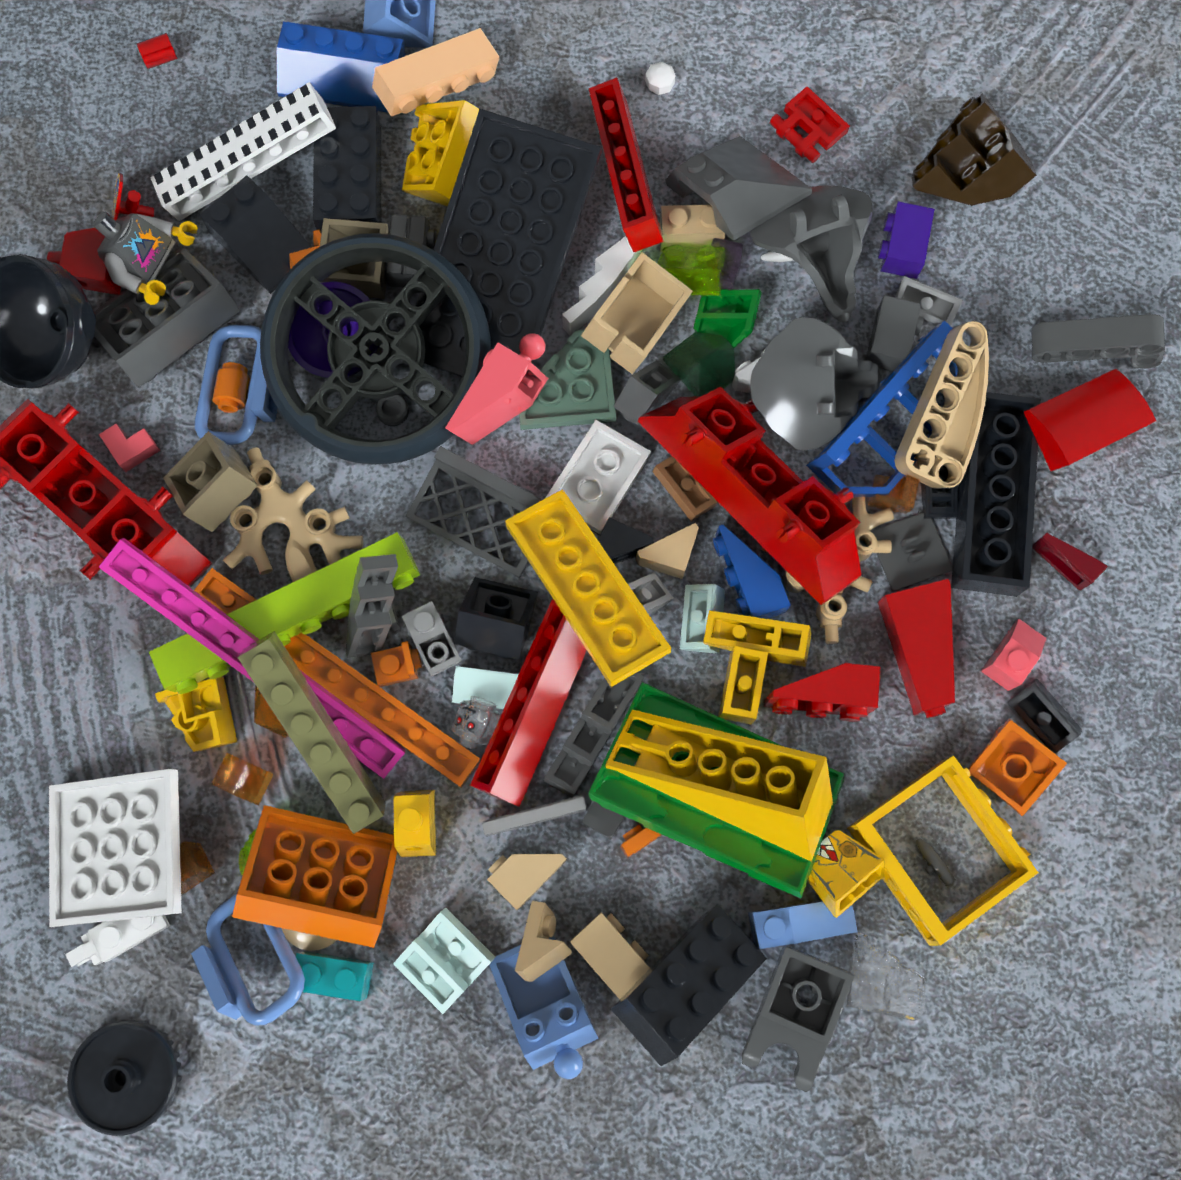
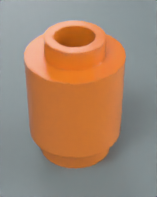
[212,362,250,413]

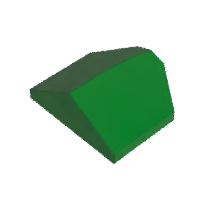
[693,289,762,351]

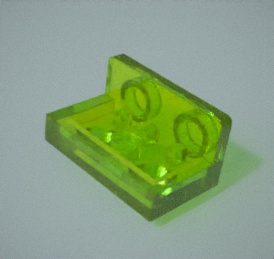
[657,245,726,295]

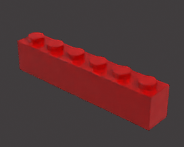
[588,77,664,252]
[470,599,587,807]

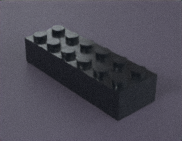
[951,392,1041,597]

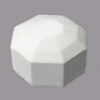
[645,62,676,95]

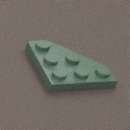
[519,330,616,430]

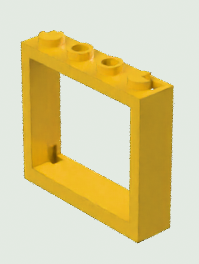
[847,755,1039,946]

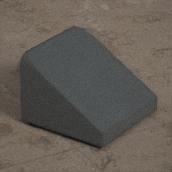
[581,801,625,840]

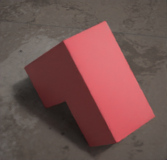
[99,424,161,472]

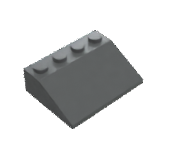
[94,246,241,388]

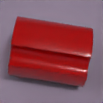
[136,33,178,69]

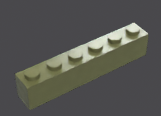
[238,631,386,834]

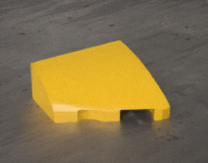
[155,677,237,752]

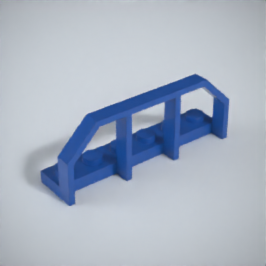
[806,320,958,497]

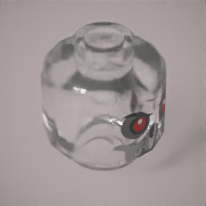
[451,696,500,749]

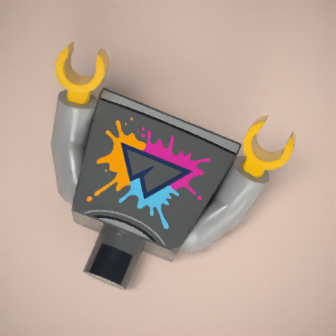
[93,212,198,305]

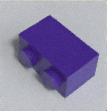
[878,201,935,279]

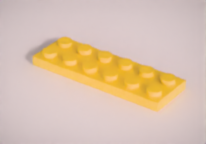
[505,489,671,687]

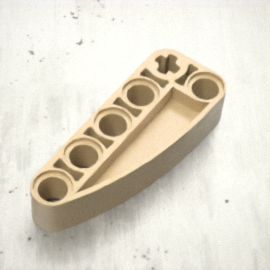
[894,321,989,489]

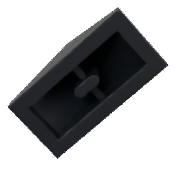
[598,517,654,564]

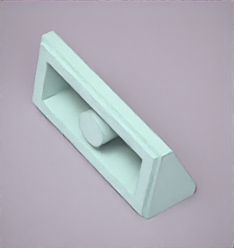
[680,584,725,653]
[452,666,519,709]

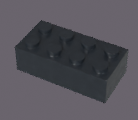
[313,106,382,233]
[611,904,767,1066]

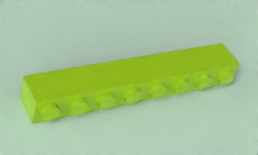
[149,532,420,694]

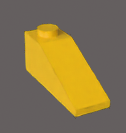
[703,610,811,667]

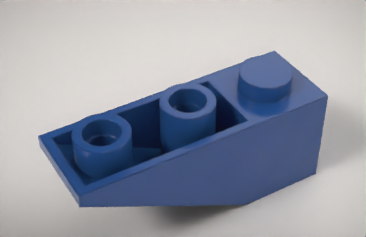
[713,525,791,619]

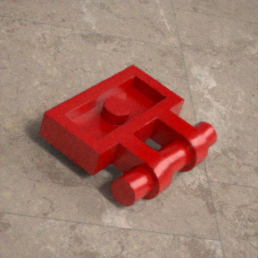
[769,87,850,163]

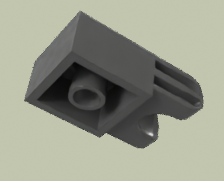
[742,945,855,1092]

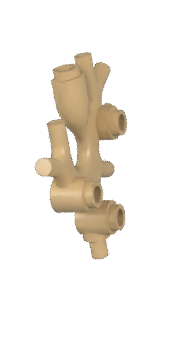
[223,448,363,582]
[761,490,894,644]

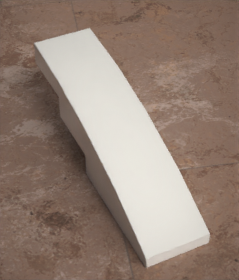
[562,236,642,336]

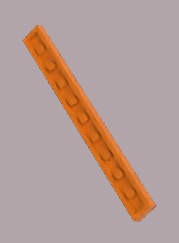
[194,568,481,788]

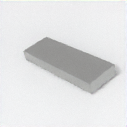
[482,796,586,837]

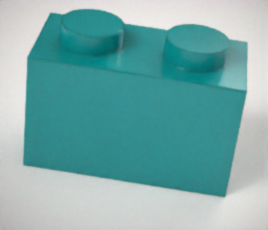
[296,951,374,1001]

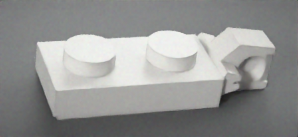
[65,915,170,967]

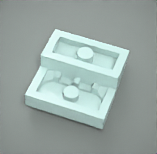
[393,908,495,1014]

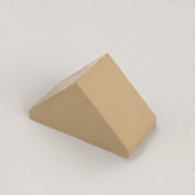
[636,523,699,579]

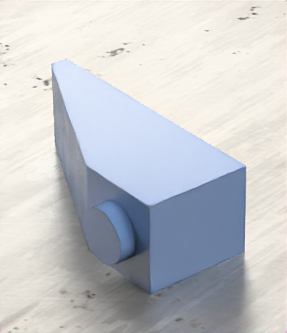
[748,901,858,949]

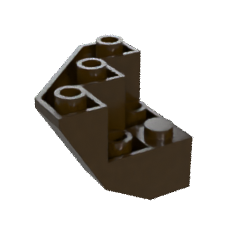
[912,93,1037,206]

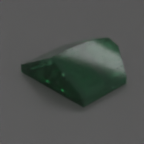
[662,332,736,396]

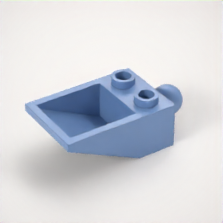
[489,935,599,1079]

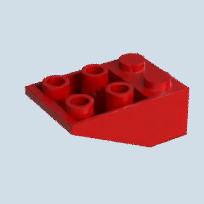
[763,663,880,722]

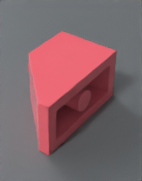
[981,619,1046,691]

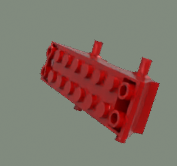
[637,387,862,605]
[0,399,212,587]

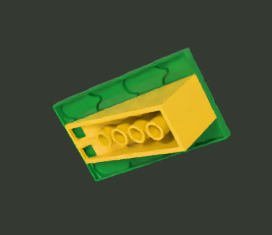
[588,682,844,898]

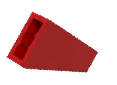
[878,578,955,718]

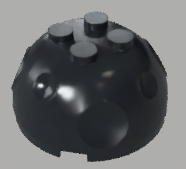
[0,254,96,389]

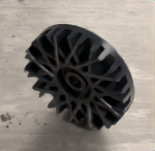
[67,1020,182,1136]

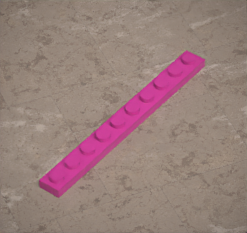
[99,538,406,779]

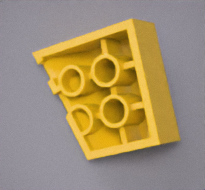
[402,100,479,206]

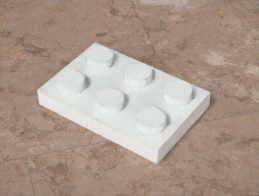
[546,420,651,535]

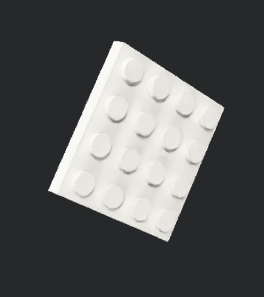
[49,769,182,927]

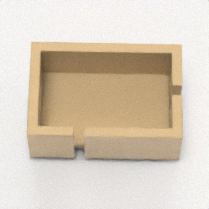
[581,252,693,374]

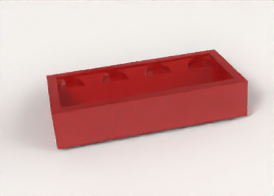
[1024,369,1157,471]

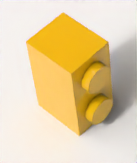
[718,646,768,725]

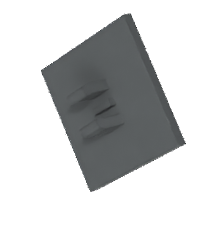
[871,513,953,592]

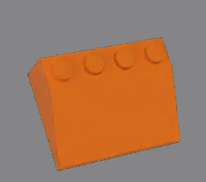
[232,805,397,948]

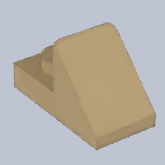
[515,901,572,982]

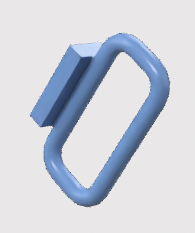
[195,325,277,445]
[191,893,305,1026]

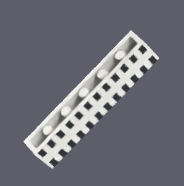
[150,82,336,221]

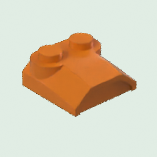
[968,718,1067,816]

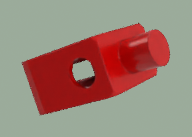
[47,227,121,295]

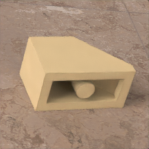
[487,854,567,910]

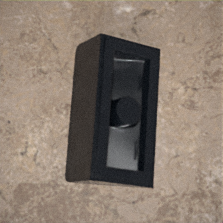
[1008,678,1082,753]

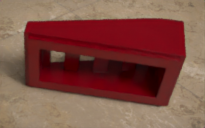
[1032,533,1108,591]

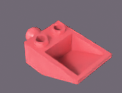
[445,333,549,445]

